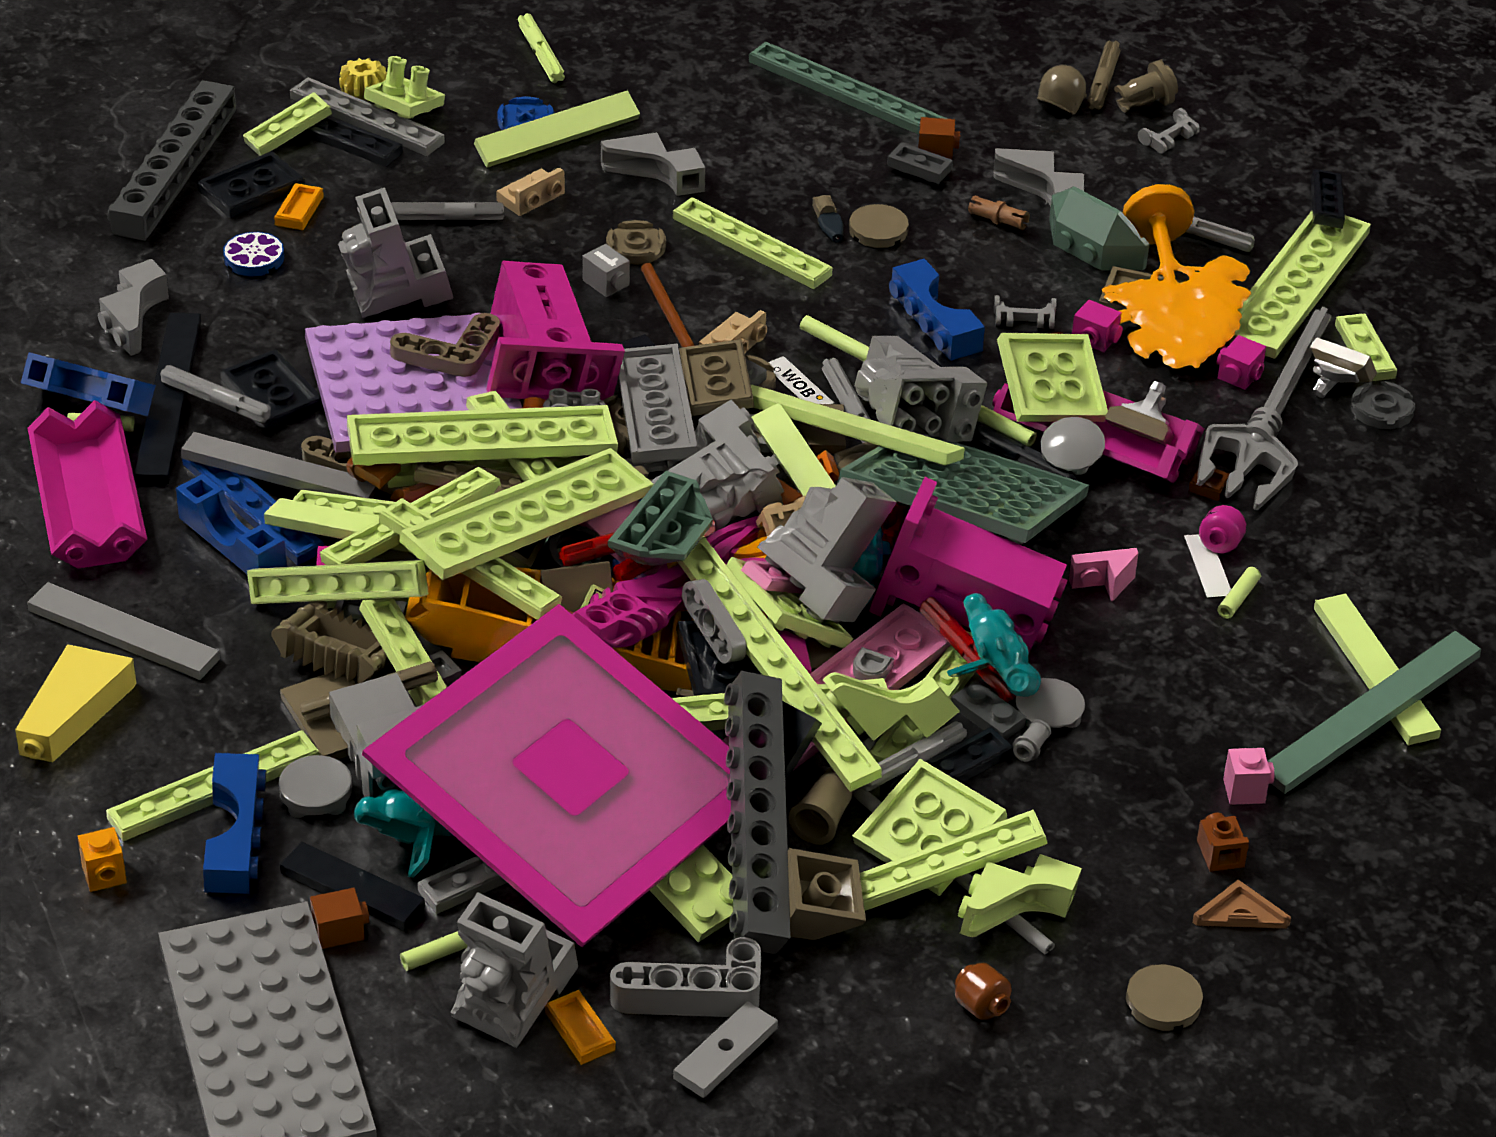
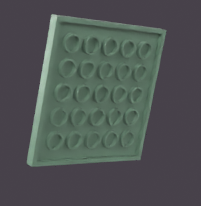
[838,437,1089,544]

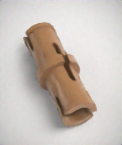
[968,195,1030,230]

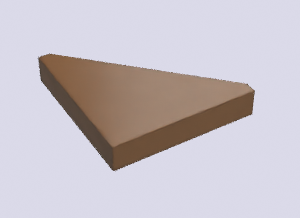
[1192,880,1291,929]

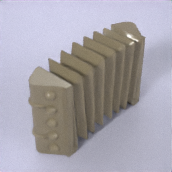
[271,601,391,683]

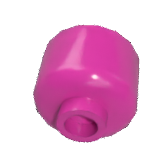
[1199,505,1246,554]

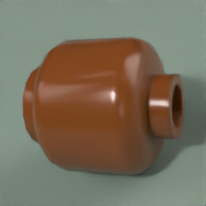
[955,963,1012,1020]

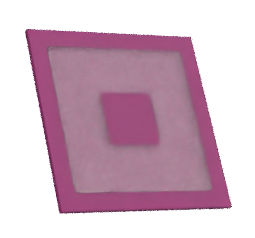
[362,604,731,947]

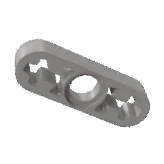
[682,579,746,663]

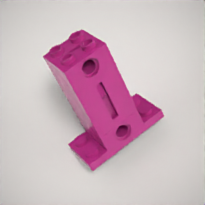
[486,261,625,401]
[869,477,1068,652]

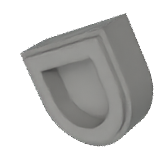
[853,647,894,680]

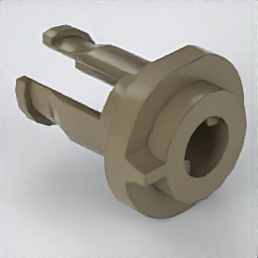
[1114,59,1178,113]

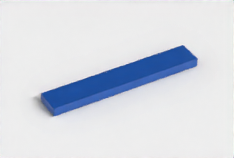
[182,458,324,566]

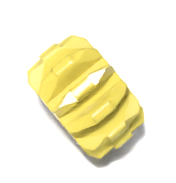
[339,58,387,102]

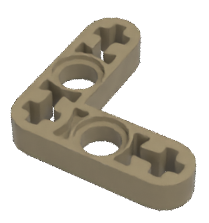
[390,313,500,377]

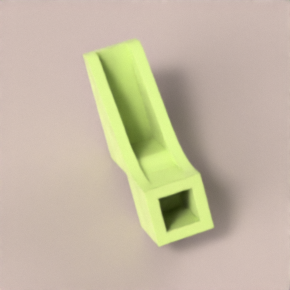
[823,672,960,741]
[958,854,1082,937]

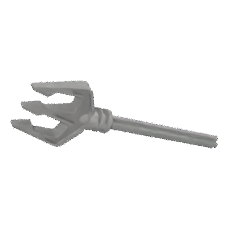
[1197,307,1332,510]

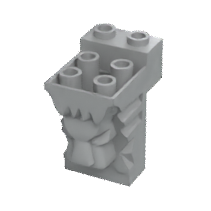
[338,188,453,318]
[854,336,987,442]
[651,399,784,532]
[757,477,897,623]
[329,673,423,798]
[451,892,578,1048]

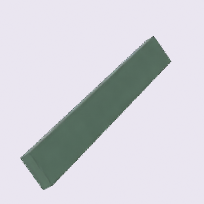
[749,42,948,135]
[1268,631,1481,794]

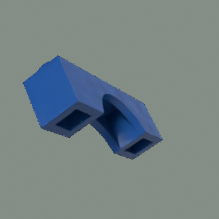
[889,258,985,361]
[21,352,156,416]
[176,474,287,574]
[203,753,266,894]

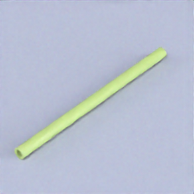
[800,315,1037,447]

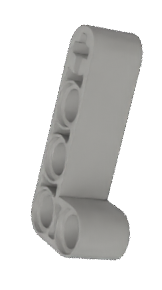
[610,937,761,1017]

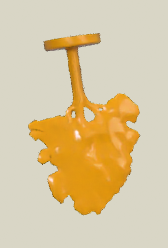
[1102,184,1251,369]

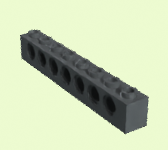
[107,80,236,241]
[724,671,790,954]

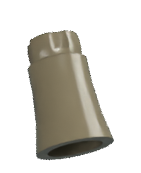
[788,768,854,845]

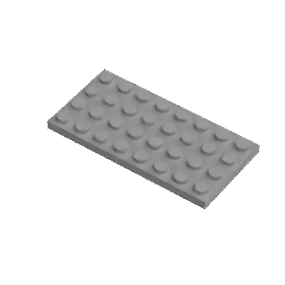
[158,901,377,1137]

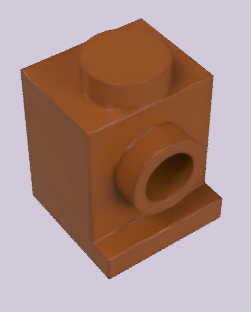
[1197,812,1249,872]

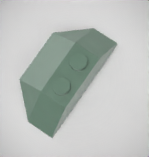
[1049,186,1149,270]
[608,471,713,566]

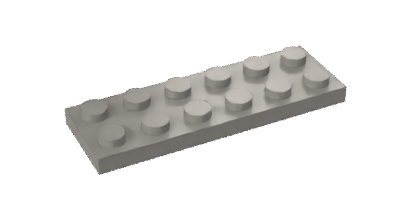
[618,344,698,464]

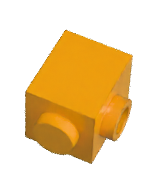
[77,827,127,892]

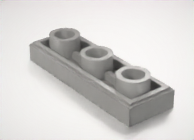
[673,1001,778,1098]

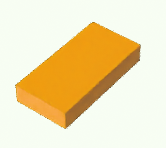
[274,183,324,230]
[545,990,616,1065]

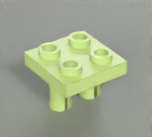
[364,56,445,119]

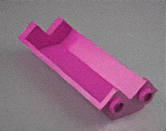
[992,383,1205,483]
[28,400,147,569]

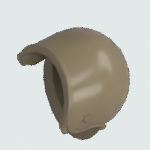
[1037,65,1087,115]

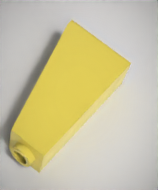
[15,644,136,762]

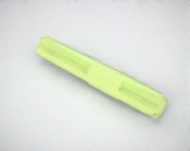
[517,13,565,83]

